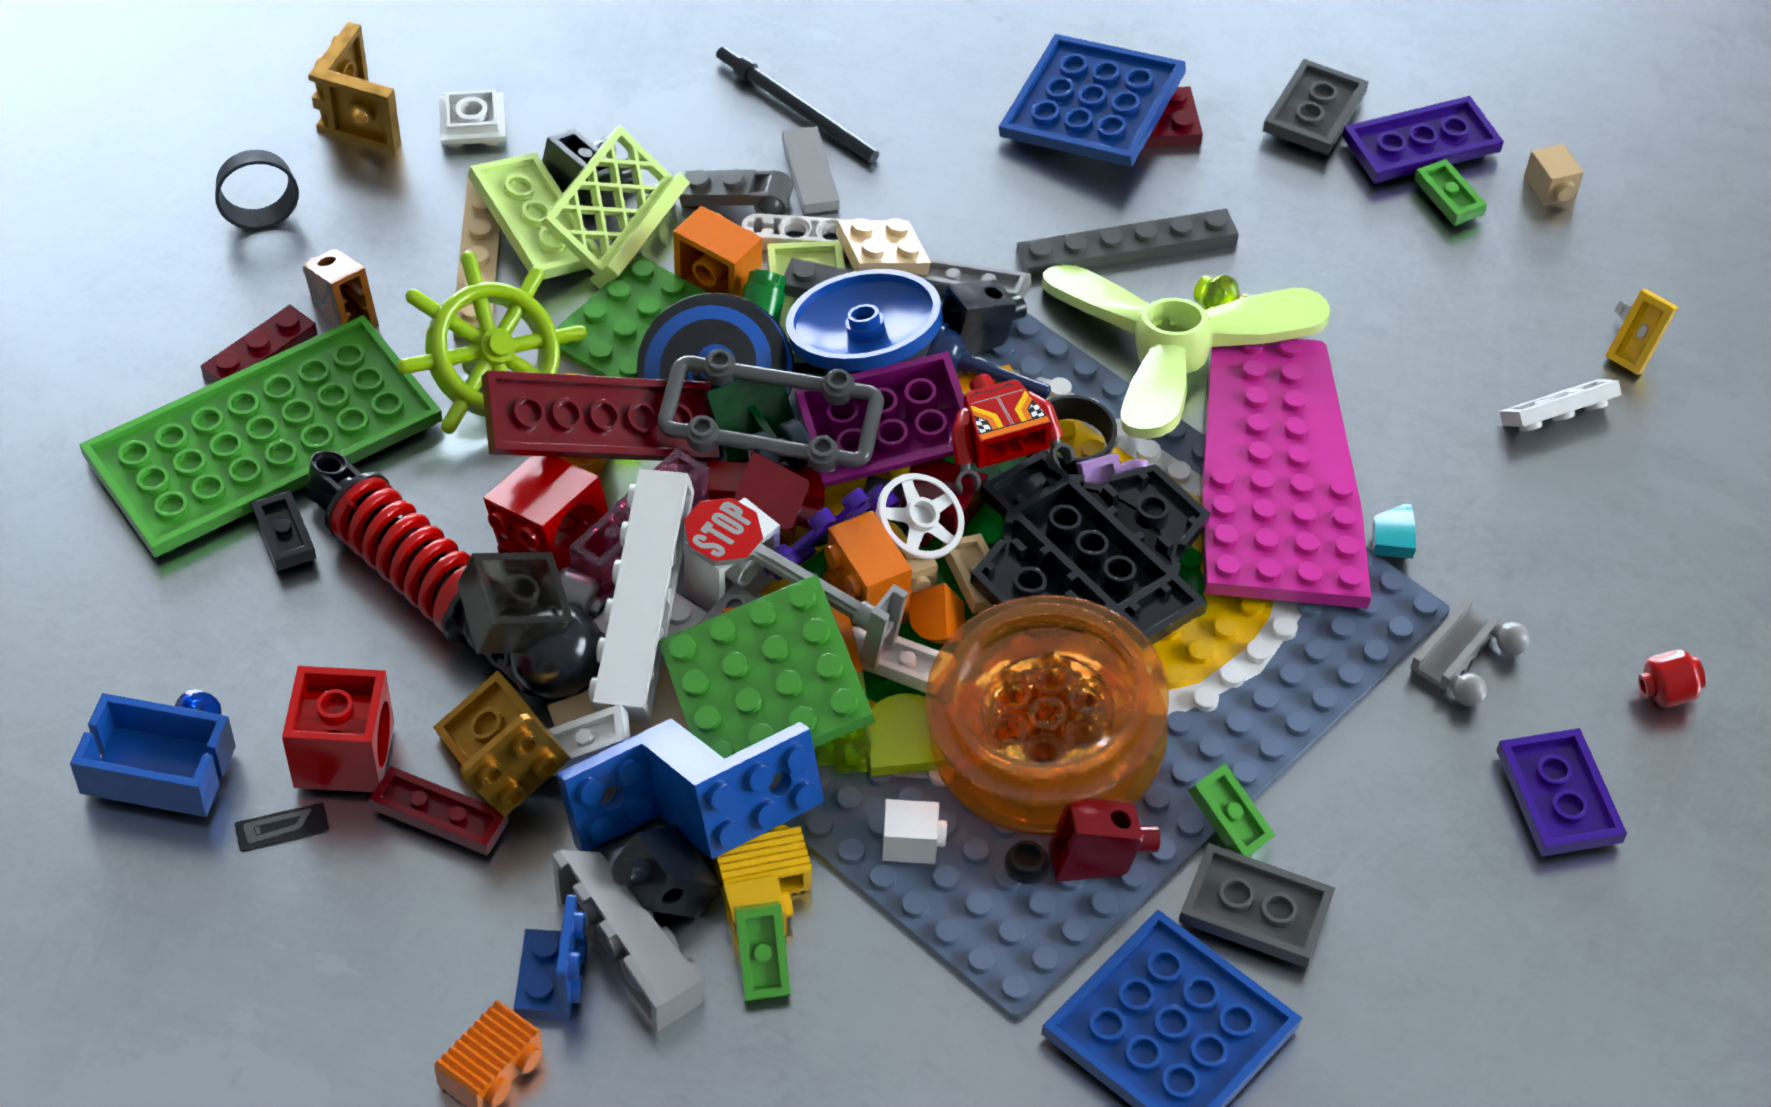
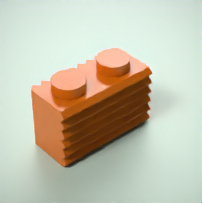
[434,1000,543,1107]

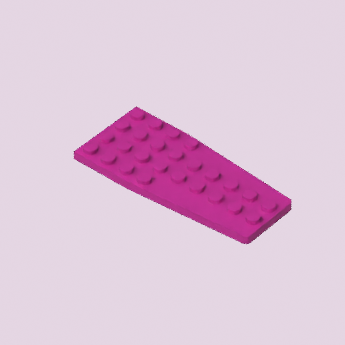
[1200,338,1371,609]

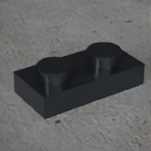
[251,490,317,571]

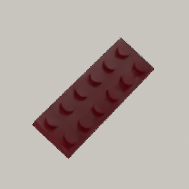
[481,370,720,463]

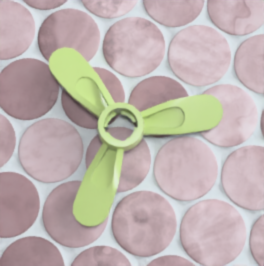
[1042,265,1330,439]

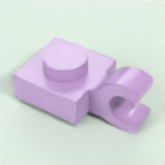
[1076,453,1148,484]

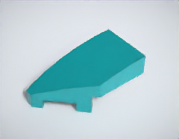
[1372,504,1416,559]

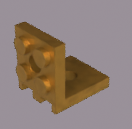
[308,22,401,152]

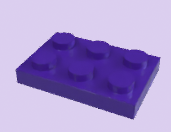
[1496,728,1627,857]

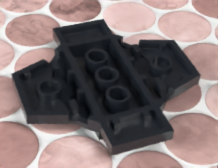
[970,451,1211,651]

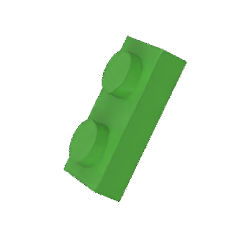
[1414,159,1487,226]
[1188,763,1276,857]
[734,901,791,1001]

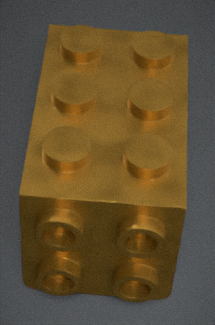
[433,670,571,817]

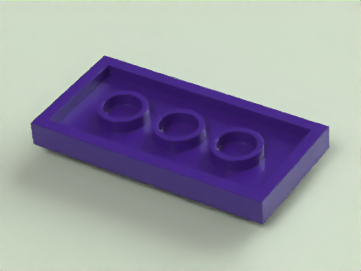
[1342,96,1504,183]

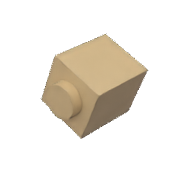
[1524,144,1584,206]

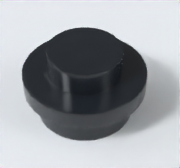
[1004,840,1049,884]

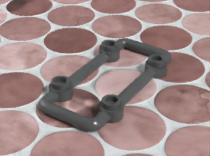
[657,349,884,473]

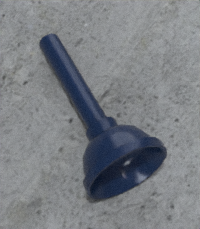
[926,322,1051,399]

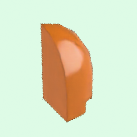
[908,582,965,645]

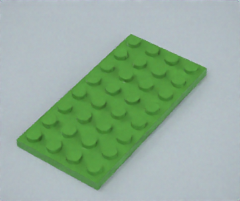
[79,315,443,558]

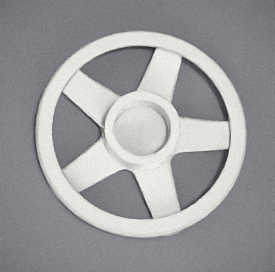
[875,473,964,560]

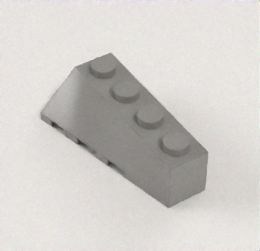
[552,850,705,1032]

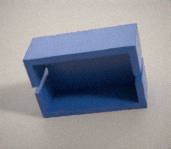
[70,693,236,817]

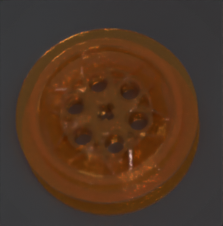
[925,595,1169,836]

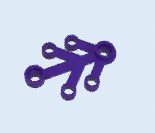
[763,484,900,581]

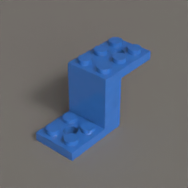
[556,718,825,859]

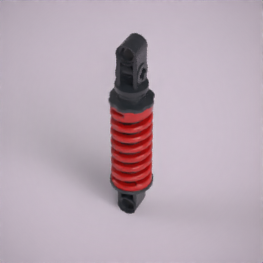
[306,450,540,697]

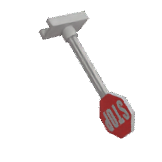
[683,498,908,669]

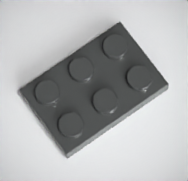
[1262,59,1369,155]
[1178,843,1335,968]

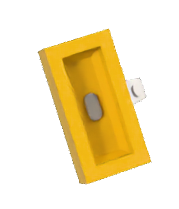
[1605,289,1679,375]

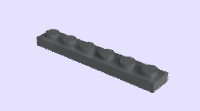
[1016,208,1239,278]

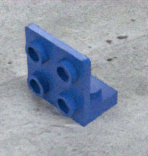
[514,894,588,1021]

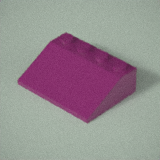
[794,351,964,487]

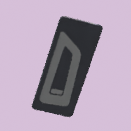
[234,802,329,851]

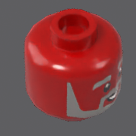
[1638,649,1706,709]

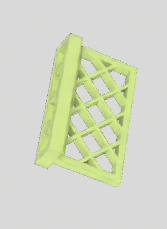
[541,126,690,289]

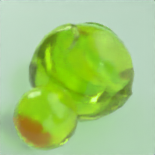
[1193,273,1252,310]

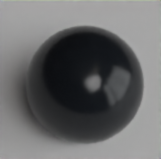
[509,604,603,700]

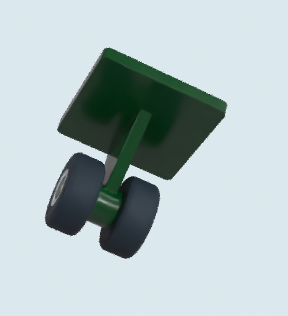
[705,367,811,469]

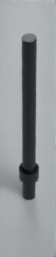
[716,46,879,163]

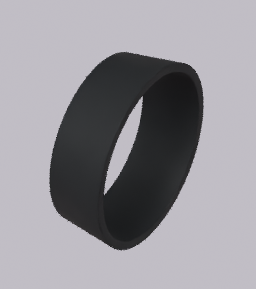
[215,150,299,230]
[1034,395,1117,475]

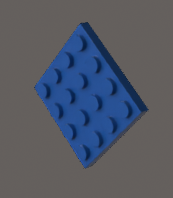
[998,34,1186,167]
[1041,909,1302,1107]

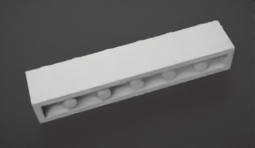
[589,469,694,724]

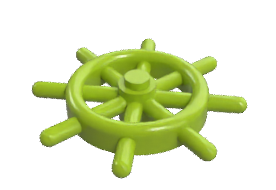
[397,251,587,434]

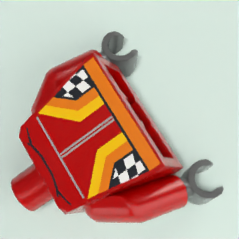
[951,374,1075,495]

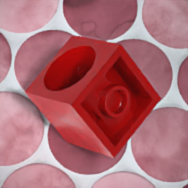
[483,456,616,580]
[282,665,394,792]

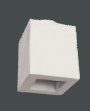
[882,799,947,864]

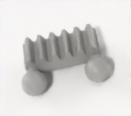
[1410,597,1530,707]

